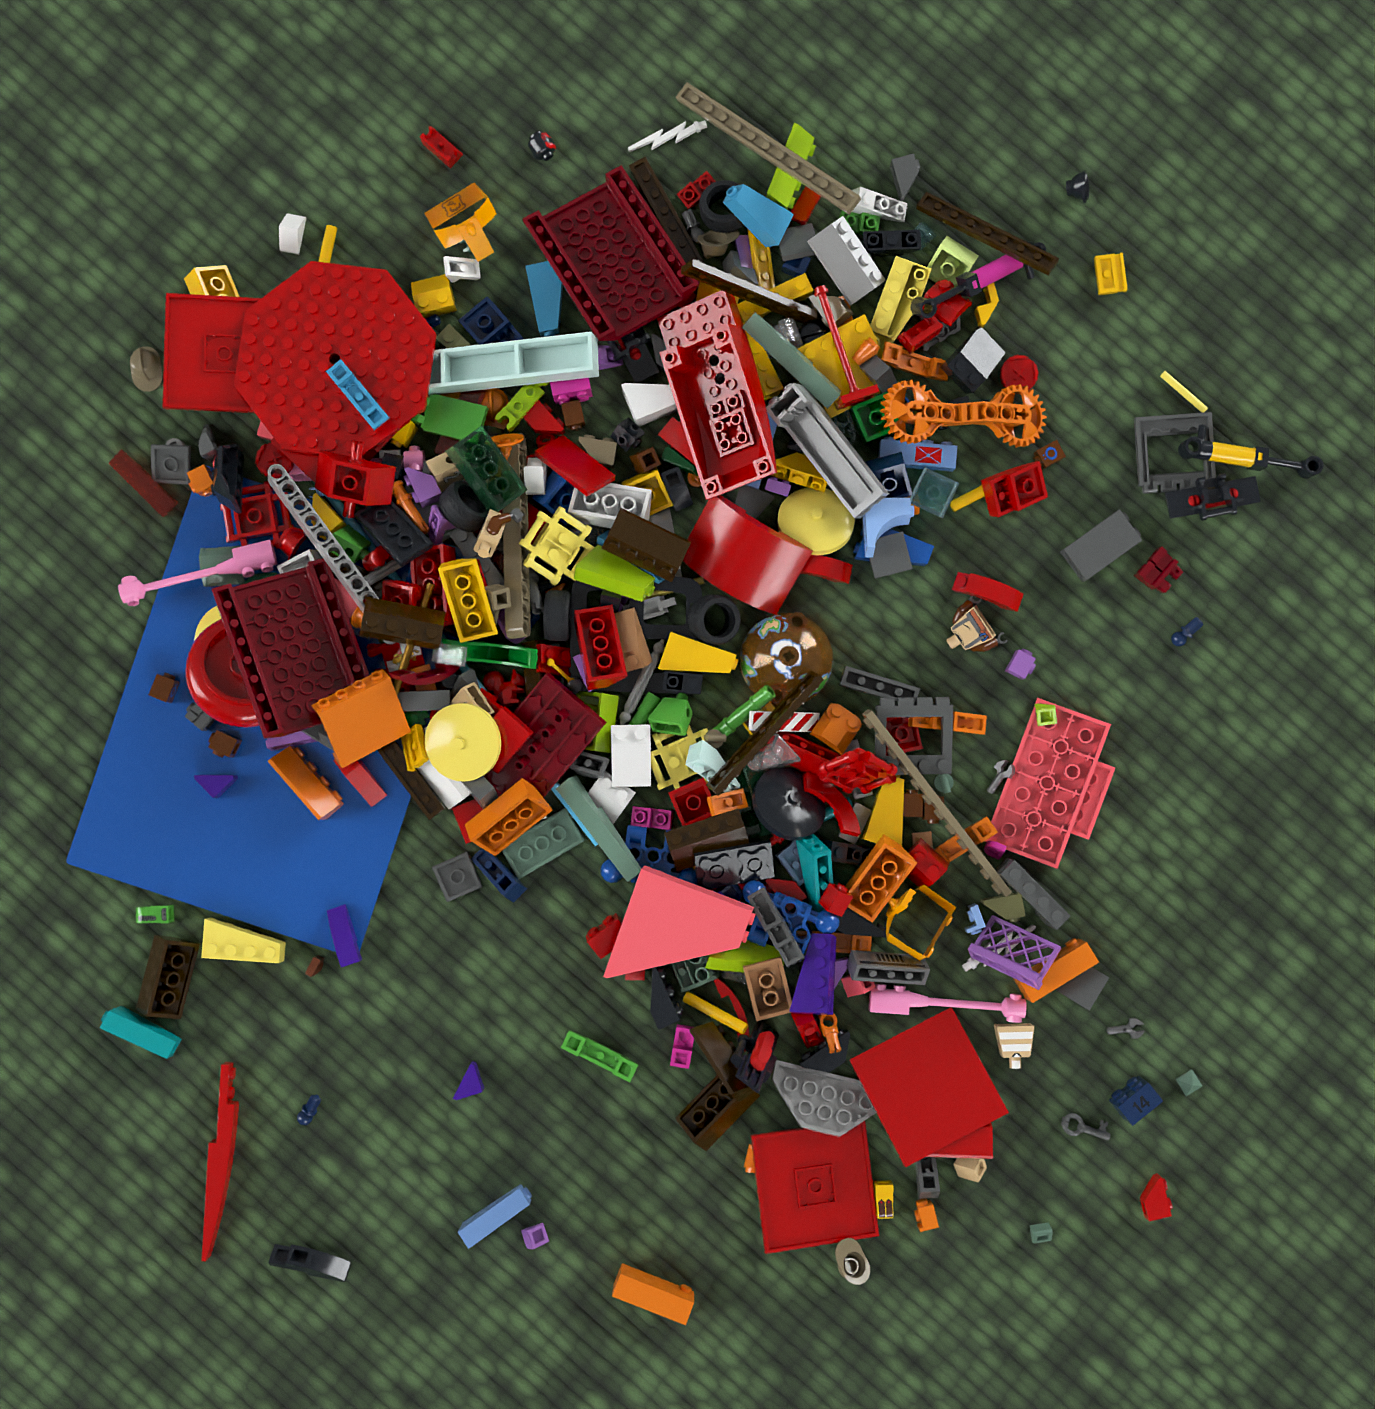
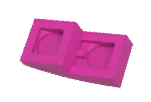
[670,1024,694,1069]

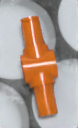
[818,1013,842,1053]

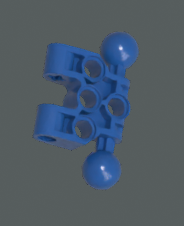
[600,825,697,885]
[742,880,840,962]

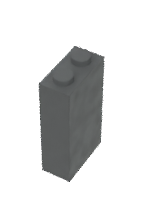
[1060,509,1142,582]

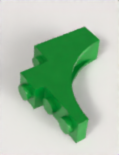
[440,638,538,669]

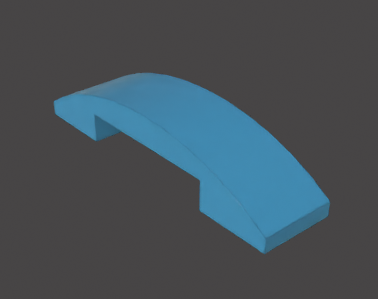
[326,359,389,430]

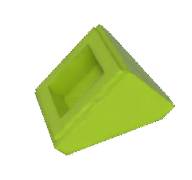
[1034,703,1057,726]

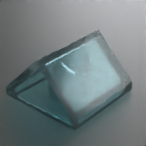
[910,467,959,518]

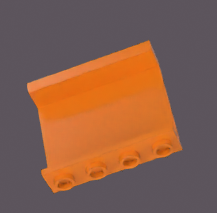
[312,669,411,768]

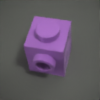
[1005,649,1036,680]

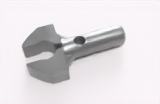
[987,760,1015,794]
[1107,1018,1145,1039]

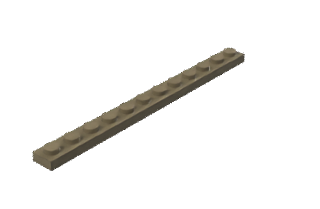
[675,82,861,215]
[862,709,1012,897]

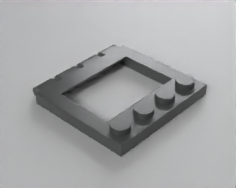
[1134,412,1216,494]
[875,697,953,775]

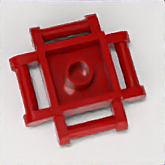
[220,481,294,549]
[819,748,898,794]

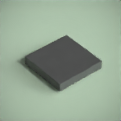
[778,223,816,261]
[151,444,191,484]
[869,532,913,579]
[432,851,483,902]

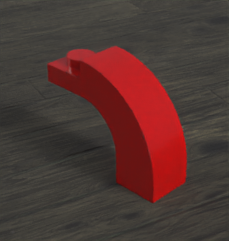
[801,555,853,584]
[952,572,1024,612]

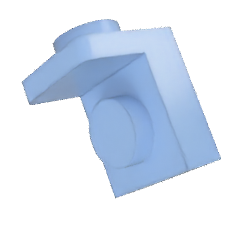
[964,903,986,935]

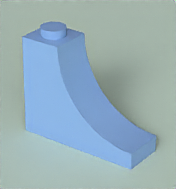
[862,498,914,557]

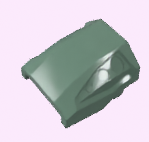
[199,546,246,587]
[671,955,720,993]

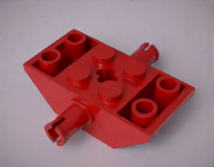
[315,440,396,518]

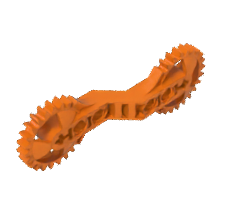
[880,380,1047,448]

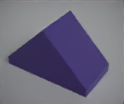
[194,775,238,798]
[453,1061,485,1100]

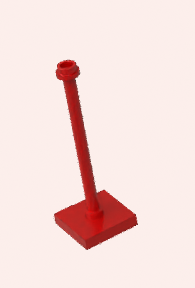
[814,285,879,411]

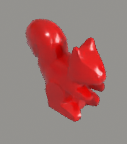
[483,669,525,707]

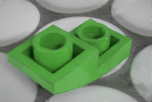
[839,210,880,235]

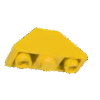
[770,452,827,492]

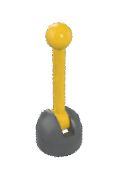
[547,659,584,694]

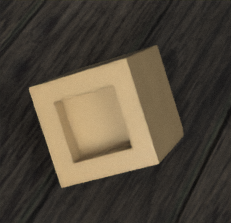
[954,1158,987,1183]

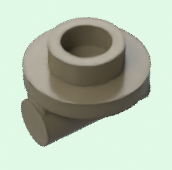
[704,729,726,749]

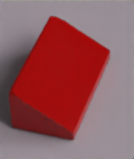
[791,186,821,225]

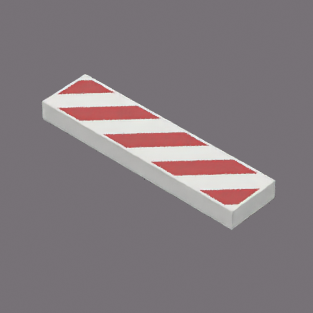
[749,711,820,732]

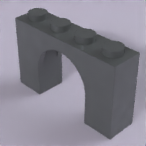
[995,858,1070,930]

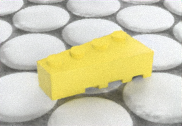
[201,917,286,963]

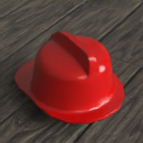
[276,525,314,560]

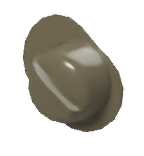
[697,229,739,259]
[130,347,162,392]
[835,1238,870,1285]

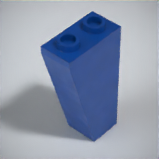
[853,528,934,566]

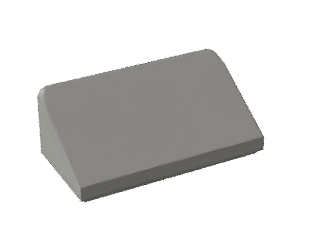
[838,802,872,845]

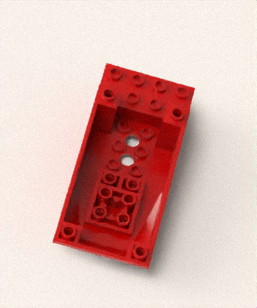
[657,290,777,500]

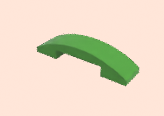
[561,1030,639,1083]

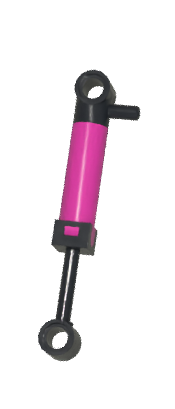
[910,241,1046,318]

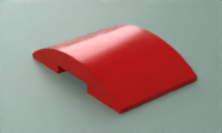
[683,495,813,615]

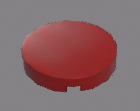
[1000,355,1038,391]
[255,443,294,479]

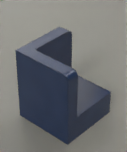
[781,257,811,277]

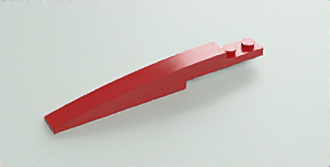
[202,1062,239,1261]

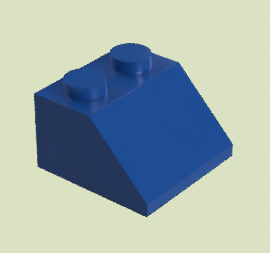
[532,470,574,525]

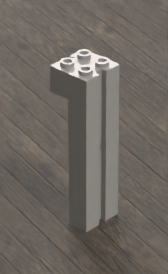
[766,383,889,519]

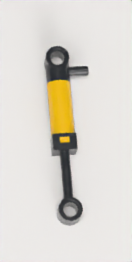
[1178,424,1324,479]

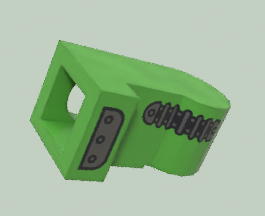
[136,904,174,923]

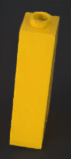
[658,632,739,673]
[862,775,904,846]

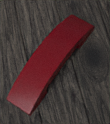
[388,659,463,685]

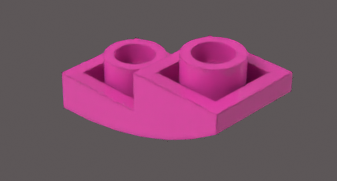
[631,806,674,830]

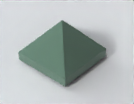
[1175,1069,1202,1096]

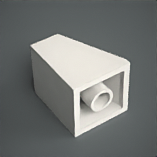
[621,383,678,427]

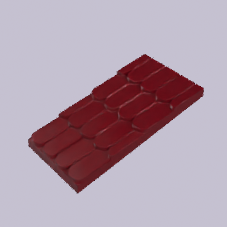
[484,672,607,798]

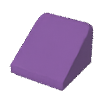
[521,1223,549,1249]

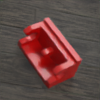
[419,126,463,169]
[897,316,943,354]

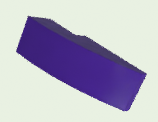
[327,904,362,967]

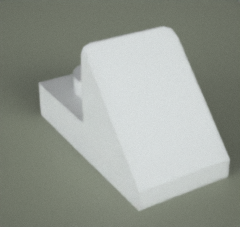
[443,256,481,283]
[524,458,548,495]

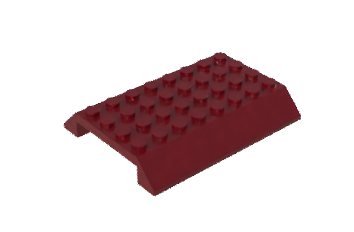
[522,165,699,341]
[211,558,369,739]

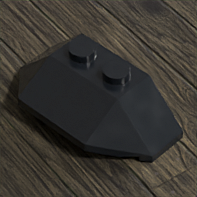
[211,444,244,513]

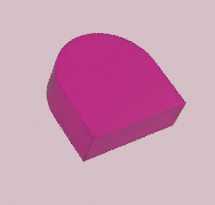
[984,841,1007,860]

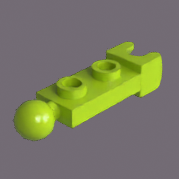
[495,382,550,432]

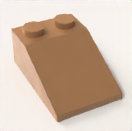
[614,607,653,672]
[743,956,792,1021]

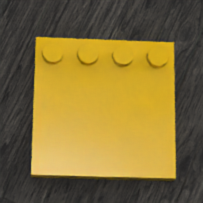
[797,314,889,418]

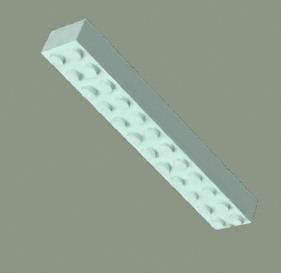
[428,332,599,396]

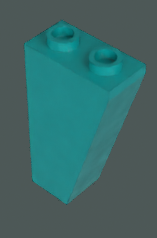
[796,834,833,912]
[100,1006,182,1059]

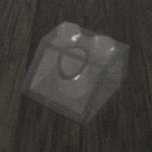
[747,733,801,772]

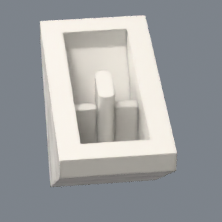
[279,214,306,255]

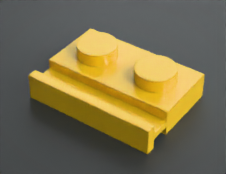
[1094,253,1128,295]
[401,724,429,771]

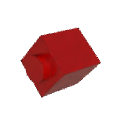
[818,883,853,917]

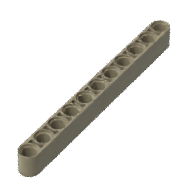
[502,433,531,639]

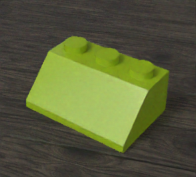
[576,691,619,753]

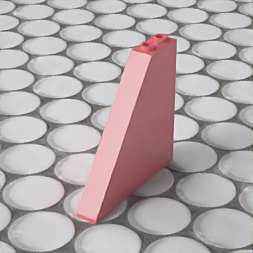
[603,865,756,978]

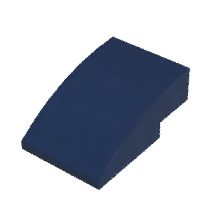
[458,297,524,345]

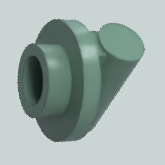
[934,774,954,794]

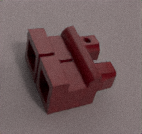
[1134,546,1183,594]

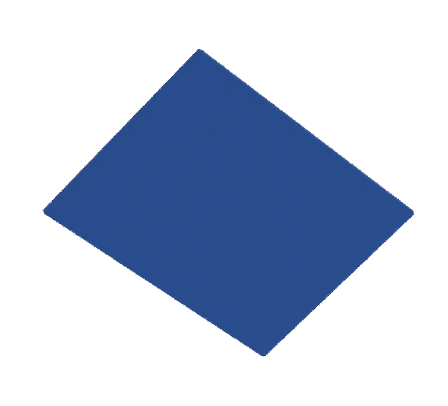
[66,466,466,952]

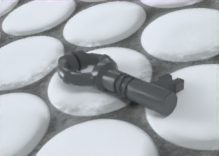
[1061,1113,1110,1141]

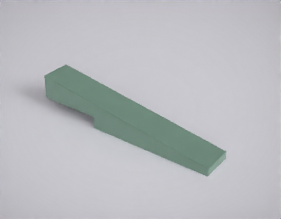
[742,312,841,409]
[556,776,641,882]

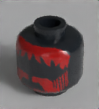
[528,131,556,161]

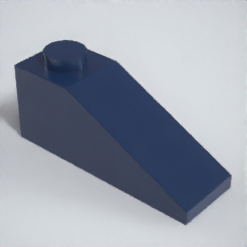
[471,848,527,903]

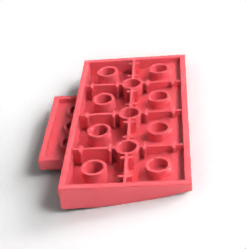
[984,698,1115,869]

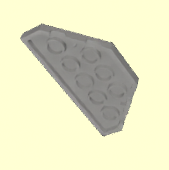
[772,1060,876,1137]

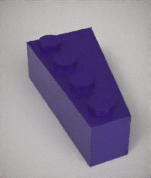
[789,933,837,1015]

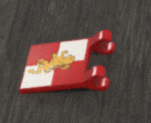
[367,642,425,674]

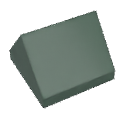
[1029,1222,1053,1243]

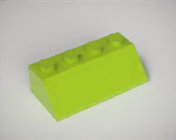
[766,123,816,210]

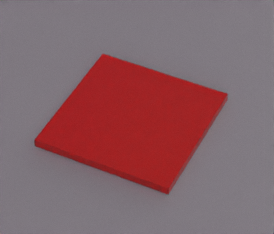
[162,293,261,413]
[849,1007,1009,1168]
[750,1121,879,1254]

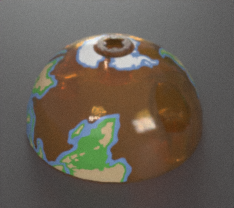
[740,612,833,705]

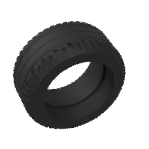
[699,180,744,233]
[439,481,491,532]
[543,590,571,641]
[688,595,741,645]

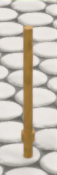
[393,583,435,696]

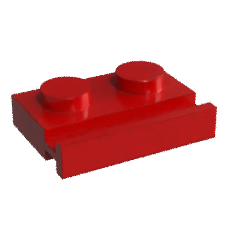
[536,644,571,676]

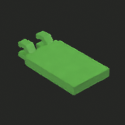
[411,393,489,445]

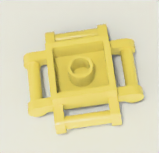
[519,506,595,586]
[651,725,708,790]

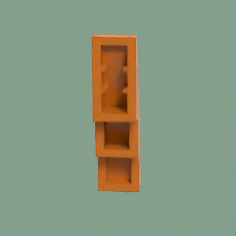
[908,712,987,735]

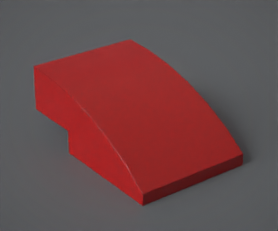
[981,461,1048,517]
[492,706,534,774]
[668,777,713,826]

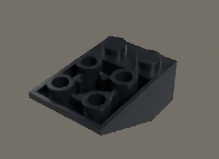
[650,965,683,1030]

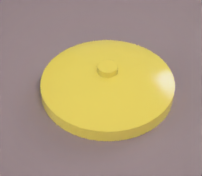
[777,488,855,555]
[425,703,501,782]

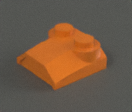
[810,703,862,755]

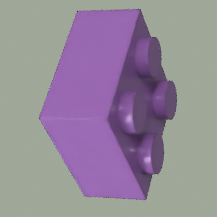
[765,476,791,497]

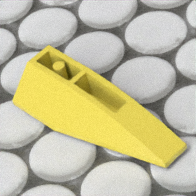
[870,256,932,352]

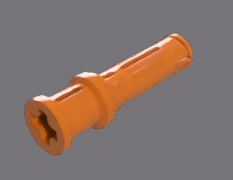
[393,480,430,534]

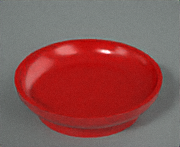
[185,619,259,727]

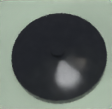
[752,767,826,840]

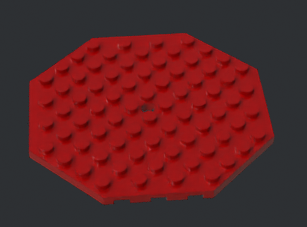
[234,261,437,458]

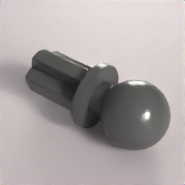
[682,209,704,244]

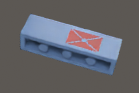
[878,437,957,472]

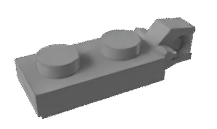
[623,595,677,620]

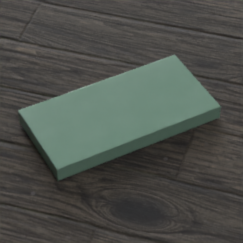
[502,808,585,880]

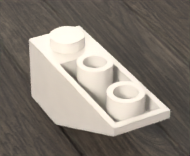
[852,187,907,222]

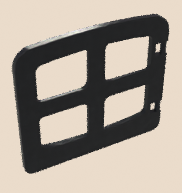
[569,576,702,694]

